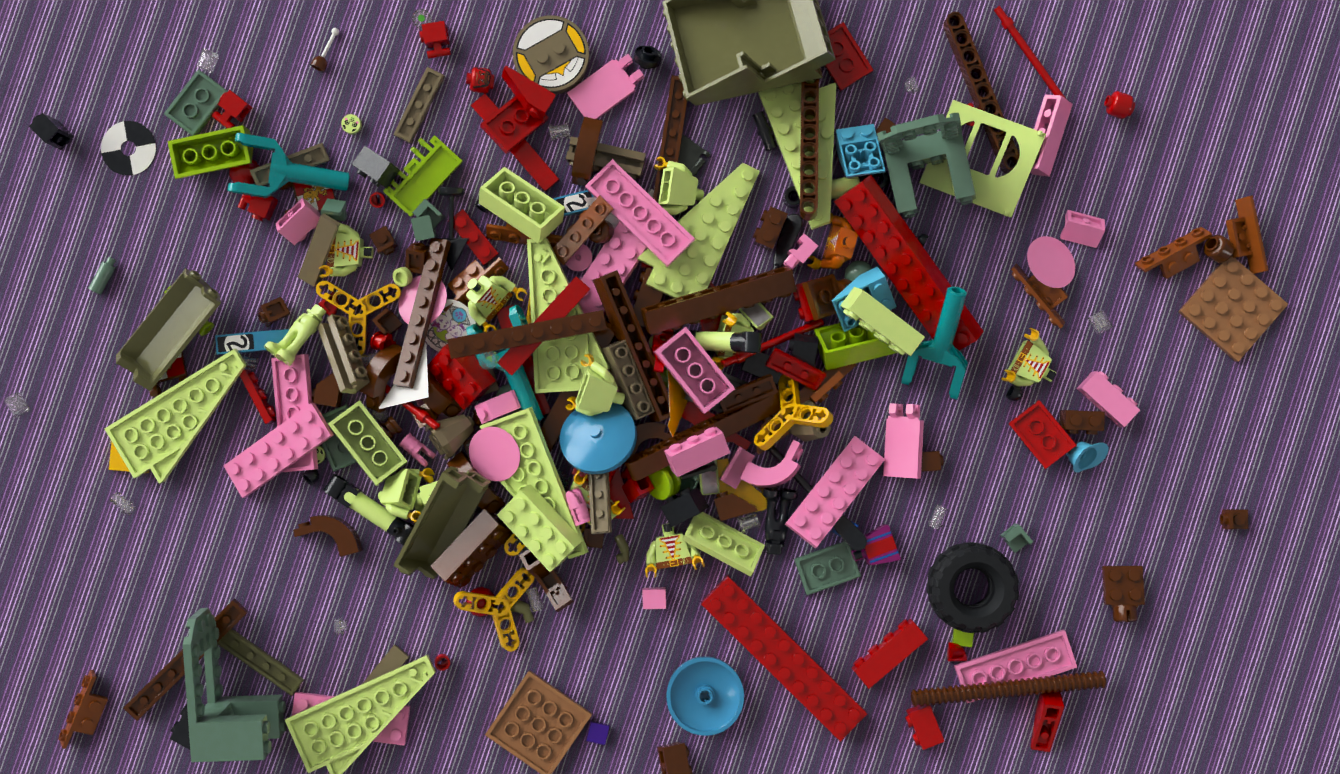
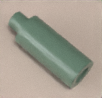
[88,257,116,295]

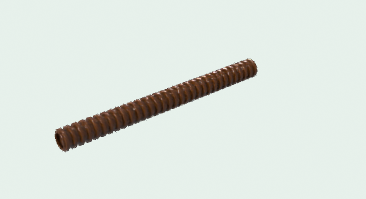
[911,671,1106,707]

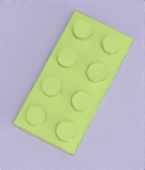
[682,512,765,577]

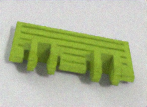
[383,135,463,217]

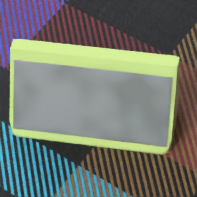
[739,303,774,331]
[699,459,720,495]

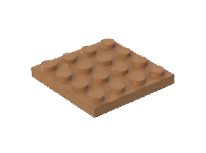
[1178,256,1288,362]
[485,670,593,774]

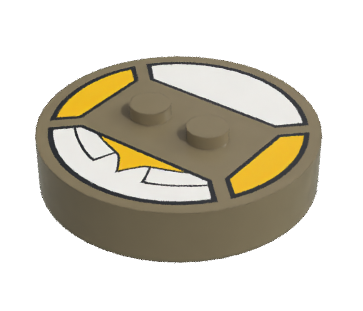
[513,15,590,95]

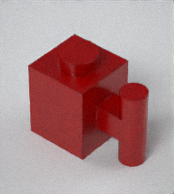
[419,21,451,59]
[212,89,253,128]
[237,194,279,222]
[621,468,655,503]

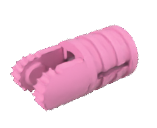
[399,433,436,467]
[566,488,591,526]

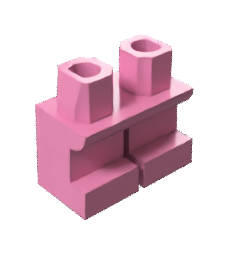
[783,234,818,270]

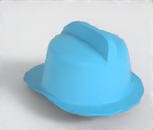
[1066,441,1109,473]

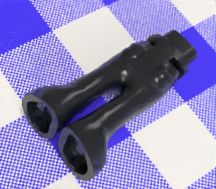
[762,488,798,555]

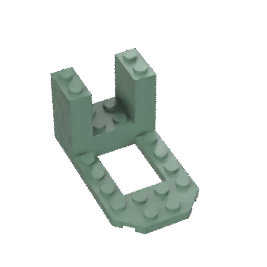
[877,113,976,219]
[183,608,287,762]

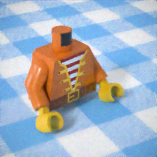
[807,213,858,270]

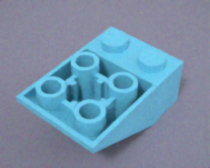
[835,124,885,178]
[831,267,896,332]

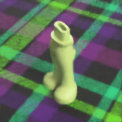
[264,304,326,366]

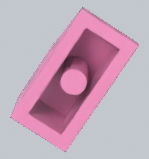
[474,390,521,424]

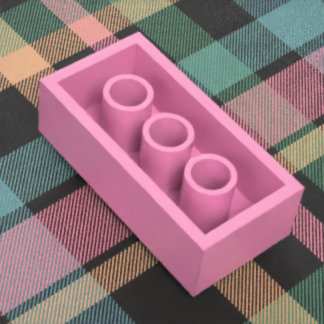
[654,327,735,414]

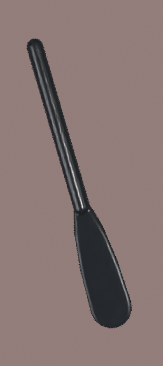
[750,214,803,332]
[768,446,867,551]

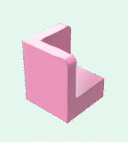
[642,587,666,609]

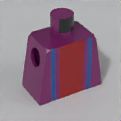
[851,524,901,565]

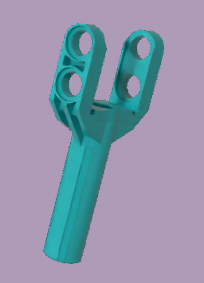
[227,133,350,198]
[901,287,968,400]
[466,305,544,421]

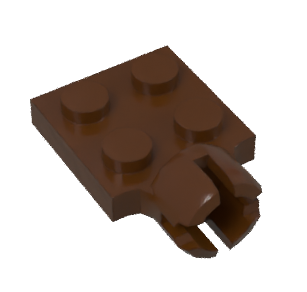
[802,274,852,321]
[1102,566,1145,622]

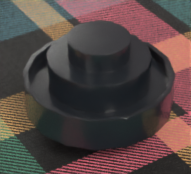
[634,46,662,69]

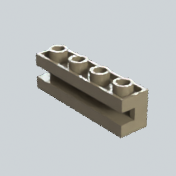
[566,136,646,181]
[317,314,370,394]
[601,340,655,420]

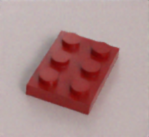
[824,22,873,92]
[480,96,549,154]
[1008,400,1077,469]

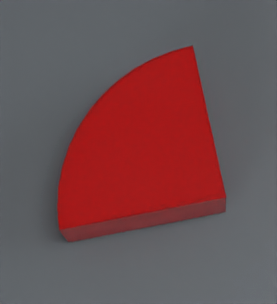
[318,292,339,316]
[947,642,967,661]

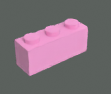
[1077,371,1140,427]
[664,427,730,477]

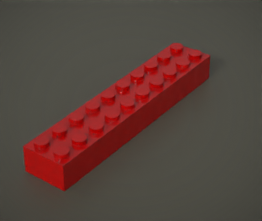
[834,175,984,351]
[701,575,867,742]

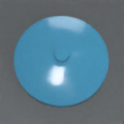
[560,403,637,474]
[666,656,744,736]

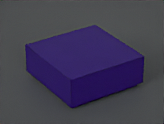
[586,721,610,745]

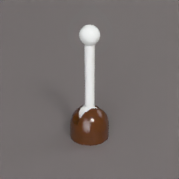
[310,28,339,72]

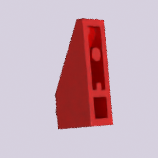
[502,65,556,120]
[1030,691,1064,752]

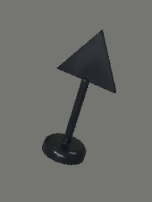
[437,187,469,271]

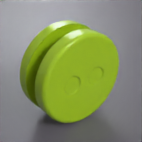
[648,465,681,500]

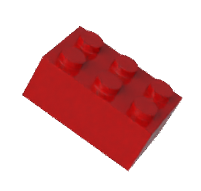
[427,344,496,410]

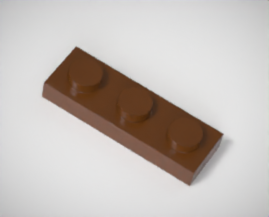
[719,374,778,414]

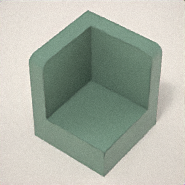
[321,198,347,221]
[412,199,445,229]
[411,215,437,241]
[1000,523,1033,553]

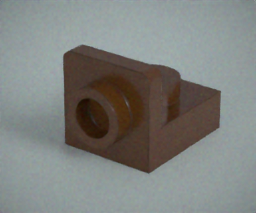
[369,225,398,256]
[405,242,429,274]
[257,297,290,327]
[1220,509,1248,530]

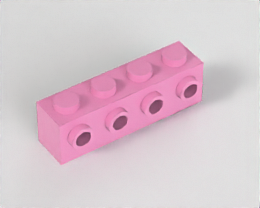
[1030,95,1073,177]

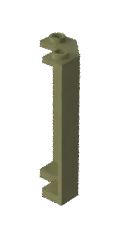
[116,268,221,391]
[393,466,491,579]

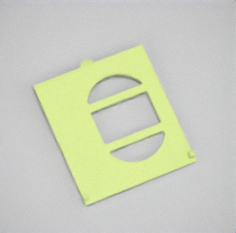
[919,100,1046,217]

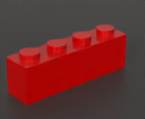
[852,619,928,689]

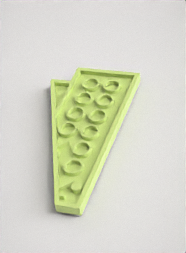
[758,80,836,230]
[637,163,760,298]
[527,238,610,393]
[104,349,247,484]
[480,407,589,559]
[285,655,436,774]

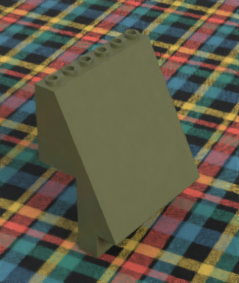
[662,0,836,106]

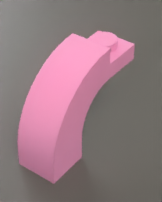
[740,440,803,488]

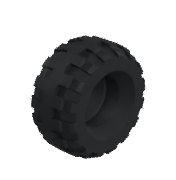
[926,542,1019,633]

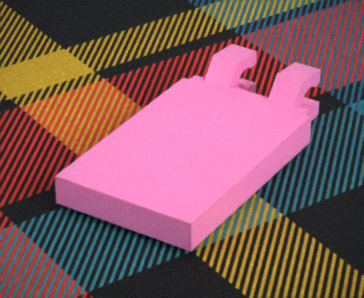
[567,54,644,119]
[883,403,924,479]

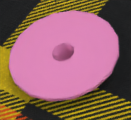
[566,244,593,272]

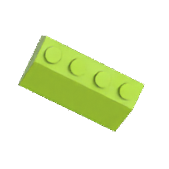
[167,125,253,179]
[814,323,896,371]

